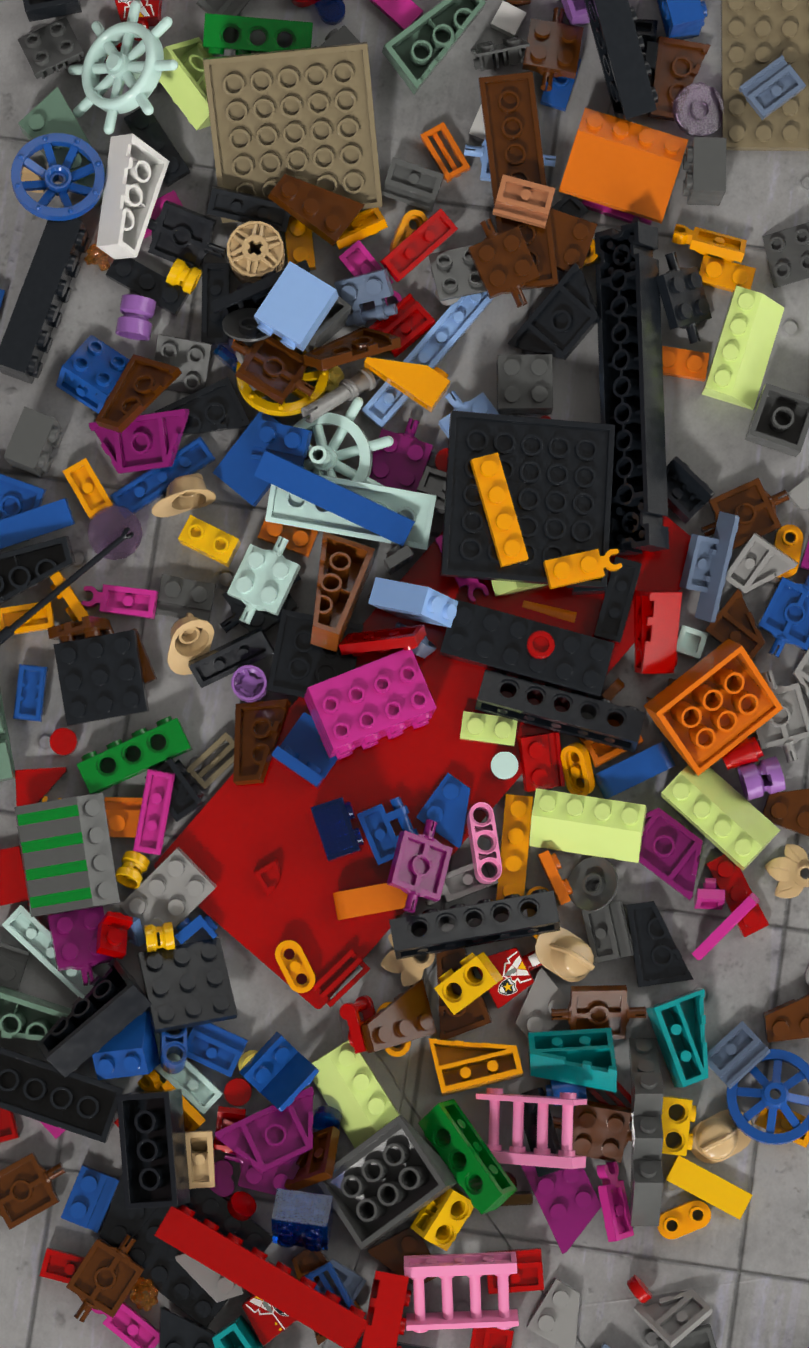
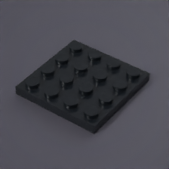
[128,1188,275,1328]

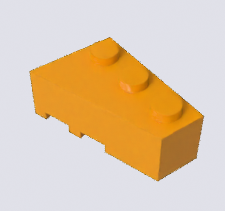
[428,1038,523,1096]

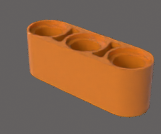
[333,883,417,920]

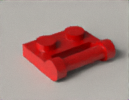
[339,995,376,1054]

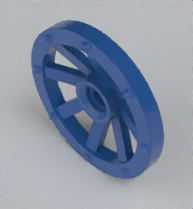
[11,133,105,221]
[726,1049,809,1145]

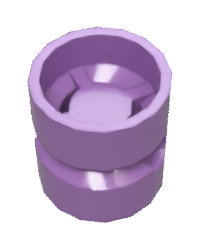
[115,294,157,341]
[231,665,268,703]
[738,756,786,801]

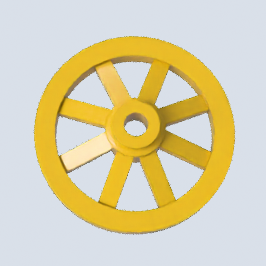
[236,334,329,417]

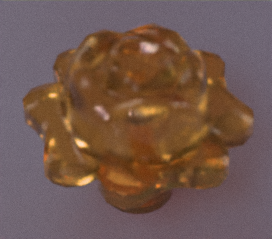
[84,244,110,271]
[130,1277,158,1312]

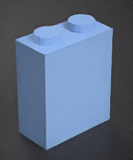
[254,261,339,351]
[368,577,459,628]

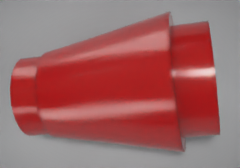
[722,736,764,770]

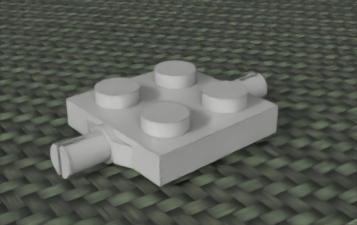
[754,670,809,763]

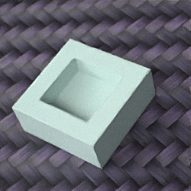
[676,625,708,660]

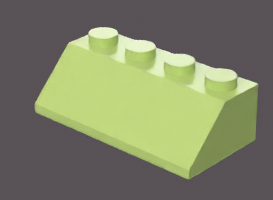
[702,285,784,410]
[661,765,780,871]
[529,788,647,863]
[312,1040,400,1148]

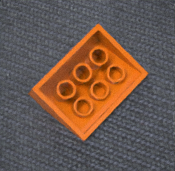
[559,107,688,224]
[643,639,783,776]

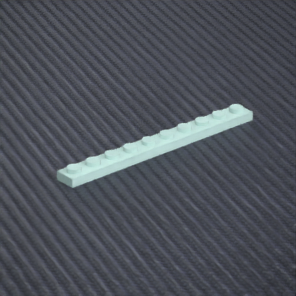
[2,905,223,1114]

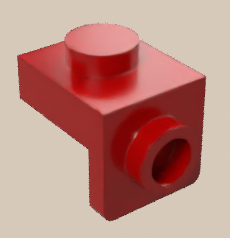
[213,1106,246,1153]

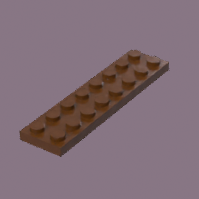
[479,71,558,290]

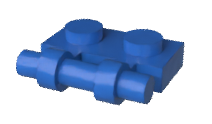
[357,796,419,865]

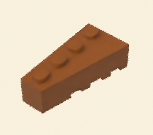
[310,532,375,652]

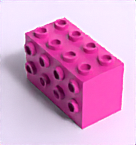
[304,650,437,760]

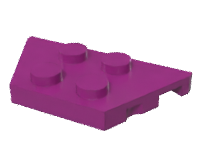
[89,409,189,474]
[639,807,703,901]
[214,1086,314,1174]
[521,1165,601,1254]

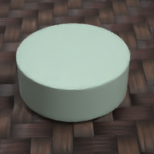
[491,752,518,780]

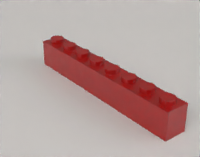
[154,1205,369,1348]

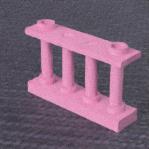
[476,1088,587,1169]
[404,1252,519,1333]

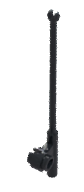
[0,527,134,645]

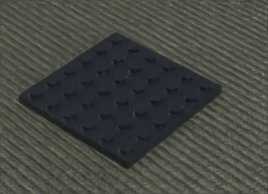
[440,411,615,589]

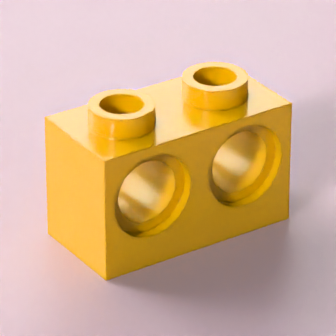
[178,515,241,567]
[434,951,503,1015]
[661,1095,696,1156]
[410,1187,474,1251]

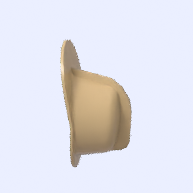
[152,473,216,517]
[167,613,214,675]
[535,927,595,982]
[691,1109,752,1164]

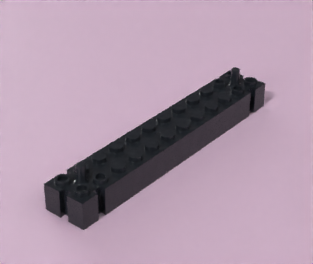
[595,221,669,556]

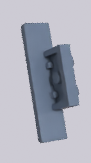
[679,511,740,623]

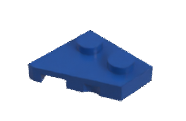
[416,773,470,848]

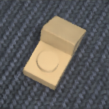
[185,1130,216,1189]

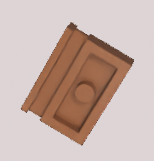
[492,174,556,228]

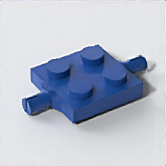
[757,574,809,658]

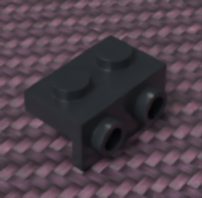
[666,456,715,524]
[144,757,204,822]

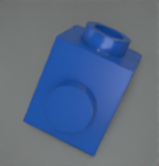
[174,914,218,945]

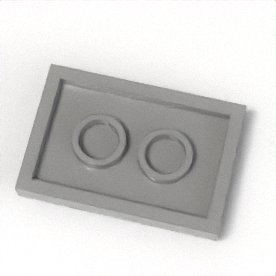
[119,847,217,942]

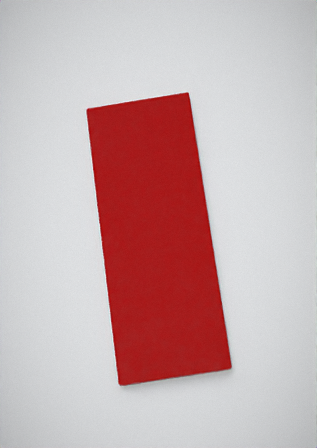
[154,415,691,1009]

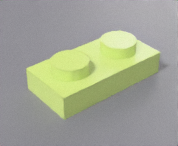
[460,711,518,746]

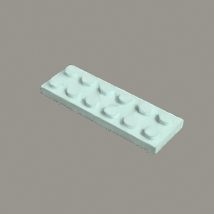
[265,474,437,550]

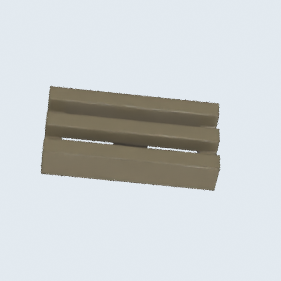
[186,732,235,790]

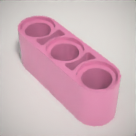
[466,802,502,885]

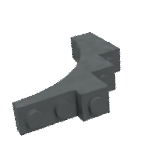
[629,1038,664,1226]

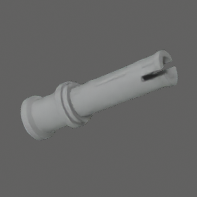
[301,367,376,423]

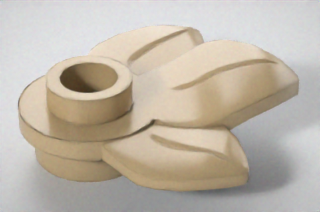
[765,844,809,899]
[381,934,435,986]

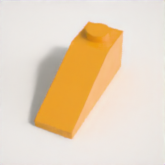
[364,357,450,412]

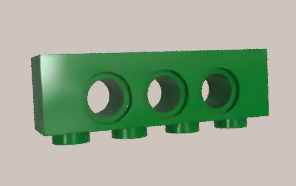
[203,13,313,55]
[77,716,193,794]
[418,1099,517,1215]

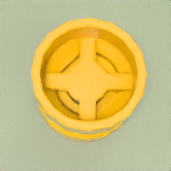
[166,258,202,295]
[115,851,150,889]
[144,922,175,953]

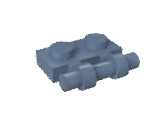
[334,268,398,326]

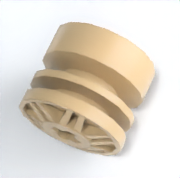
[227,221,285,284]

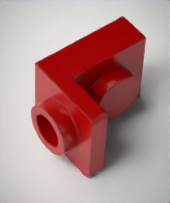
[96,911,133,959]

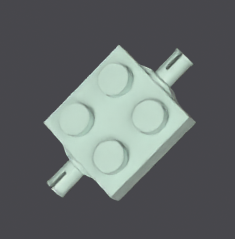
[227,536,301,625]

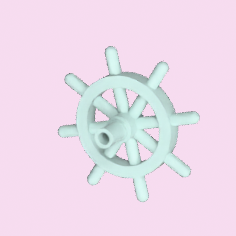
[68,1,178,135]
[293,397,394,486]

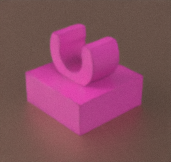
[694,878,725,910]

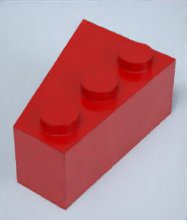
[634,590,682,674]
[361,1270,411,1348]

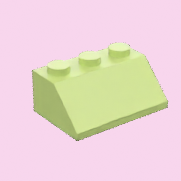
[159,37,214,130]

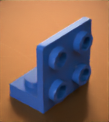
[56,335,130,414]
[271,712,338,788]
[239,1032,319,1112]

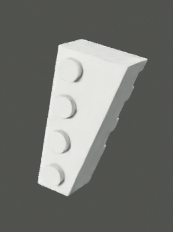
[96,134,170,259]

